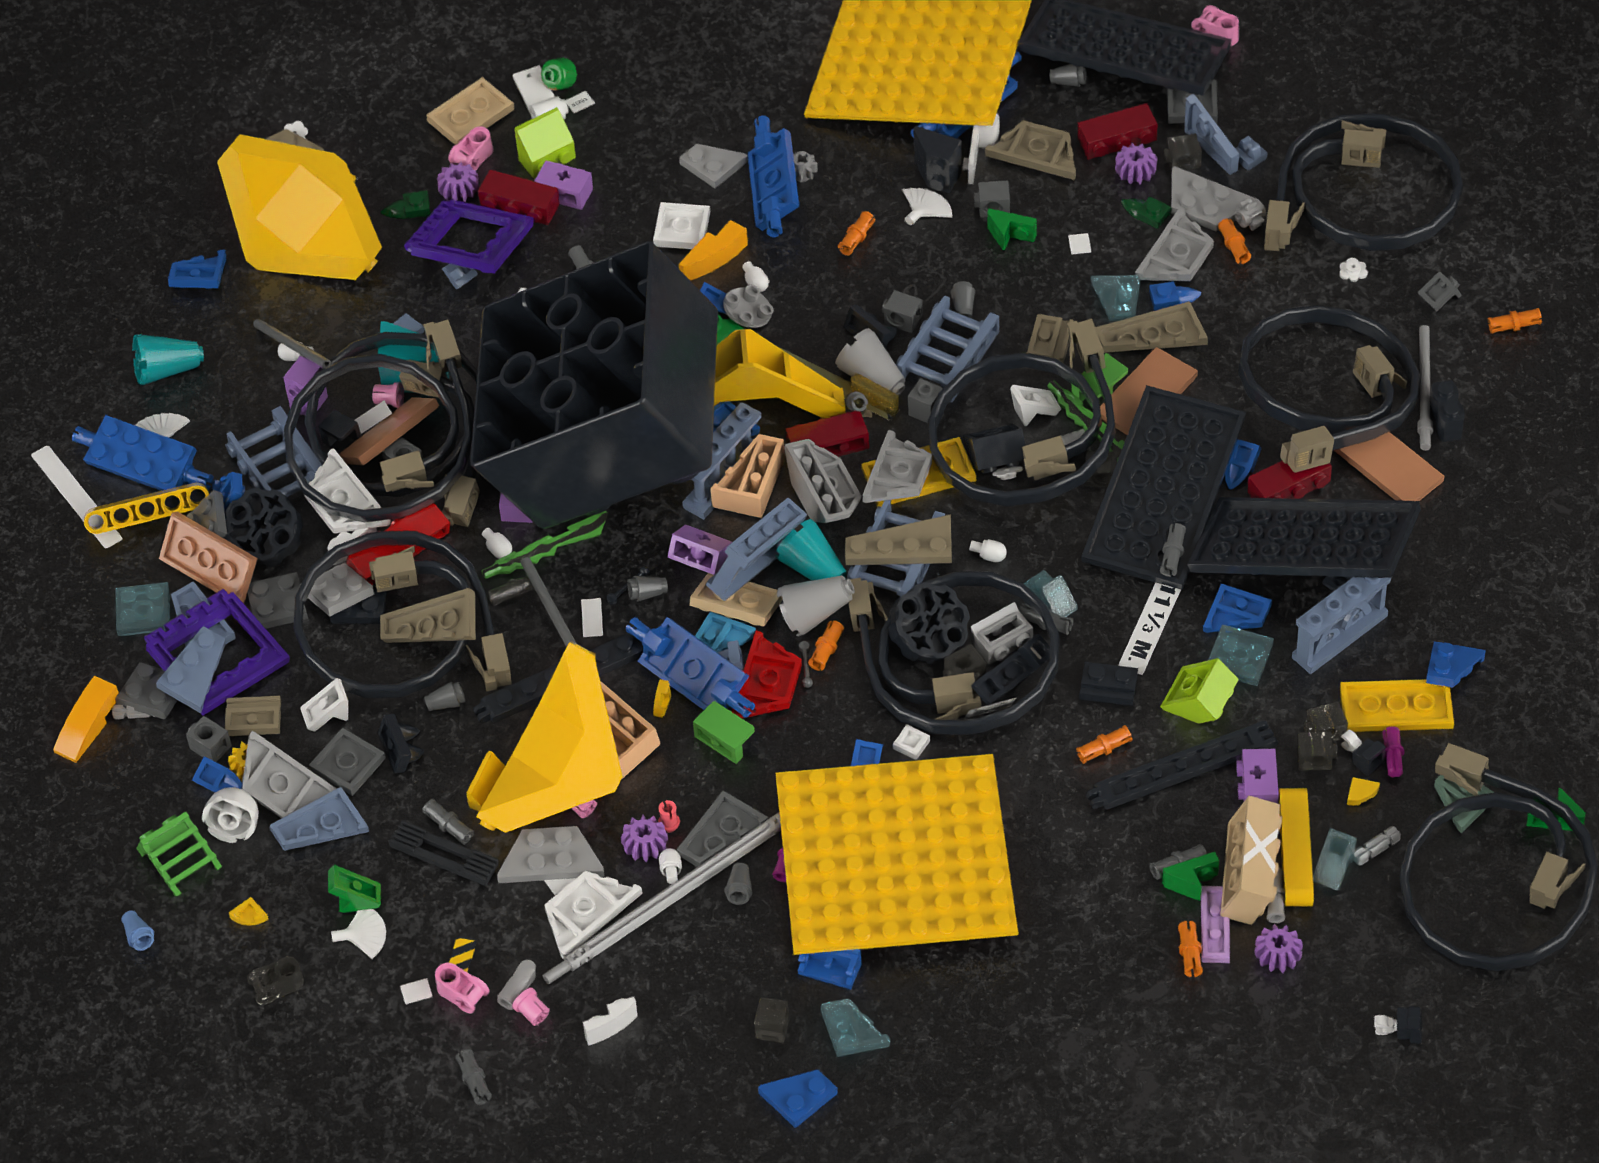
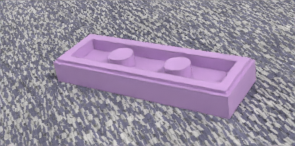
[1201,886,1230,963]

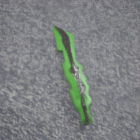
[1047,380,1125,464]
[481,511,608,579]

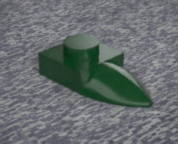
[380,191,431,219]
[1121,197,1171,229]

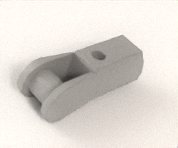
[497,960,536,1010]

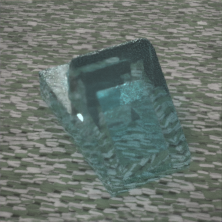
[1024,570,1078,617]
[1313,828,1357,890]

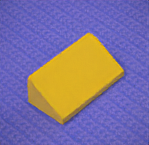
[466,751,505,811]

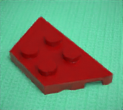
[731,630,802,718]

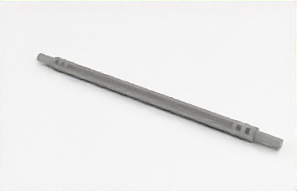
[543,812,781,984]

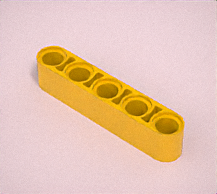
[84,482,209,534]
[1278,788,1313,906]

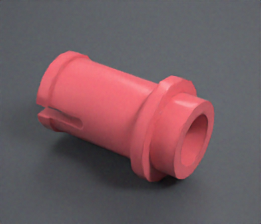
[658,800,680,833]

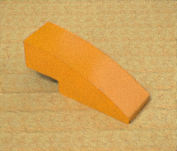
[679,220,748,281]
[53,676,119,763]

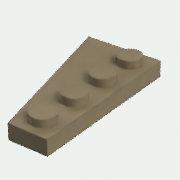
[1095,301,1208,353]
[845,514,952,565]
[380,588,476,643]

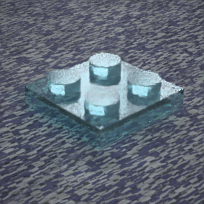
[115,582,171,636]
[1208,624,1274,686]

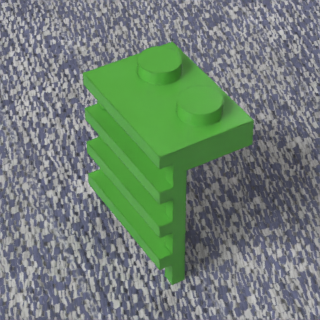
[136,812,222,897]

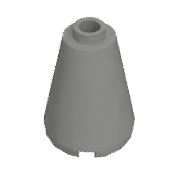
[835,328,905,398]
[777,576,855,636]

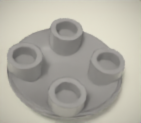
[723,285,774,328]

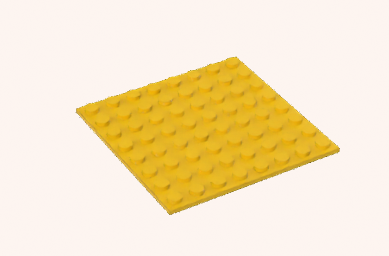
[804,0,1032,126]
[776,754,1018,955]

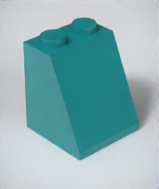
[378,321,449,393]

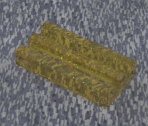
[851,373,899,417]

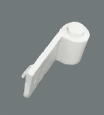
[513,65,569,119]
[963,114,999,184]

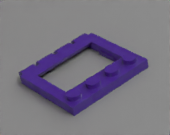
[404,200,533,273]
[144,589,290,716]

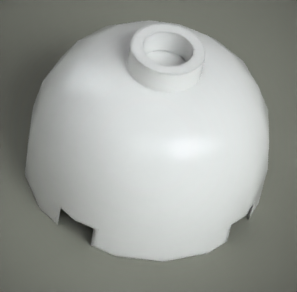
[202,787,259,843]

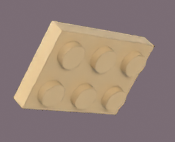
[427,77,514,145]
[690,573,783,626]

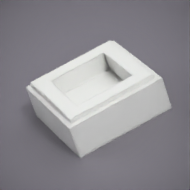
[893,725,930,760]

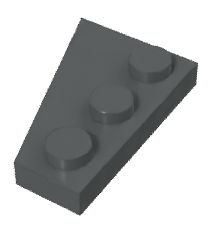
[677,791,769,867]

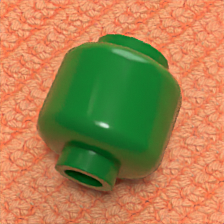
[541,58,577,90]

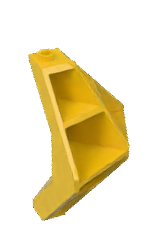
[217,134,382,280]
[714,329,845,418]
[476,641,623,833]

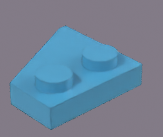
[695,612,756,652]

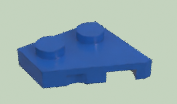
[168,250,227,289]
[1203,584,1272,633]
[1426,642,1486,688]
[758,1070,838,1128]

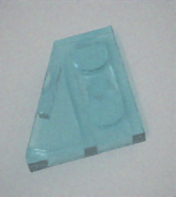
[1091,275,1140,321]
[821,999,891,1057]

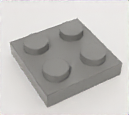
[300,563,374,616]

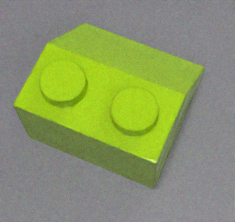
[515,107,576,179]
[1160,658,1239,724]

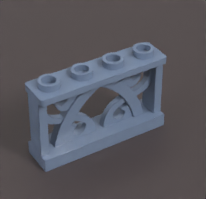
[706,498,808,601]
[1292,577,1391,674]

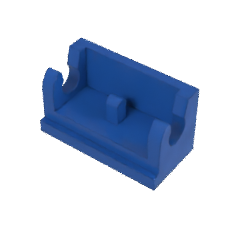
[798,949,861,989]

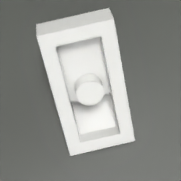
[1010,385,1061,426]
[300,678,348,732]

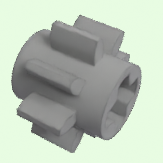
[793,151,818,182]
[1235,197,1266,230]

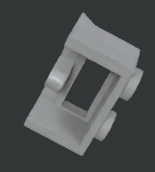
[971,602,1033,665]

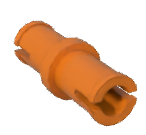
[838,211,875,255]
[1218,218,1251,264]
[1488,308,1542,334]
[808,620,844,671]
[1076,725,1133,764]
[1178,921,1203,977]

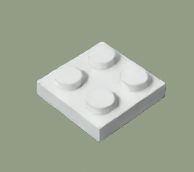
[653,202,710,249]

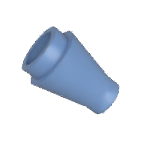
[121,911,154,951]

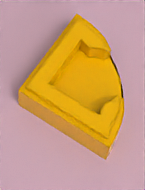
[653,679,671,718]
[1347,777,1380,806]
[229,897,268,925]

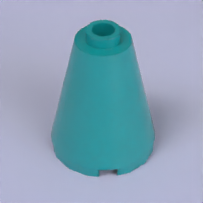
[132,334,204,385]
[775,519,847,581]

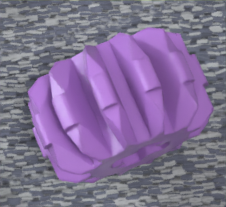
[1115,143,1157,184]
[437,162,479,202]
[621,815,668,862]
[1255,924,1303,973]

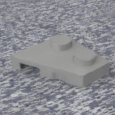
[679,144,748,188]

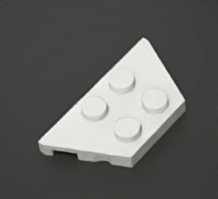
[304,448,391,533]
[545,871,642,958]

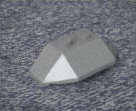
[784,439,862,523]

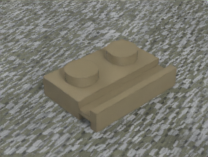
[1027,314,1074,363]
[225,696,281,736]

